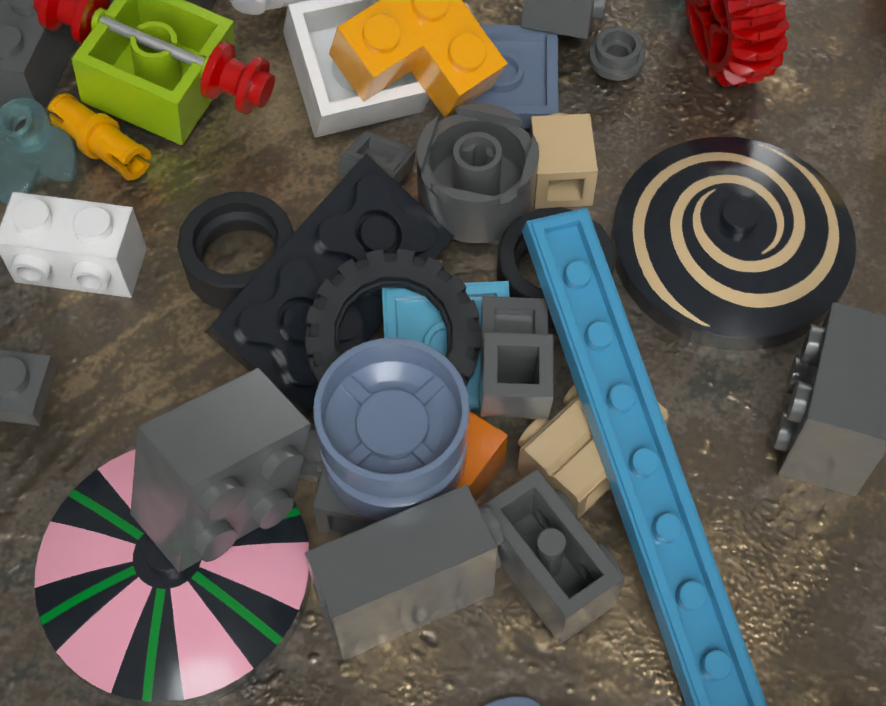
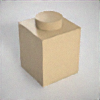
[530,113,598,209]

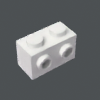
[0,192,147,298]

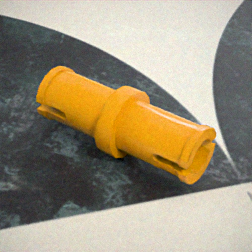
[46,93,151,180]

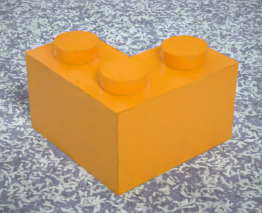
[329,0,508,118]

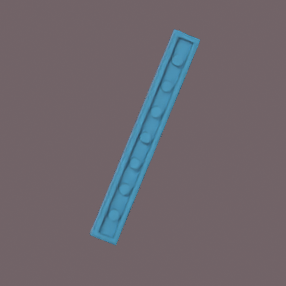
[521,207,767,706]

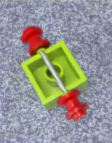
[34,0,275,146]

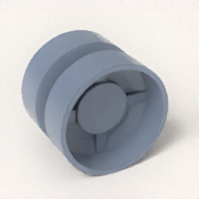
[313,338,469,521]

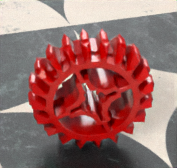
[684,0,790,87]

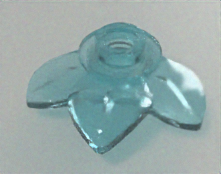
[0,98,76,206]

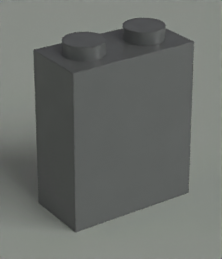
[304,485,504,661]

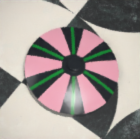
[34,449,311,706]

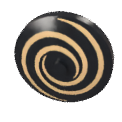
[611,137,856,351]

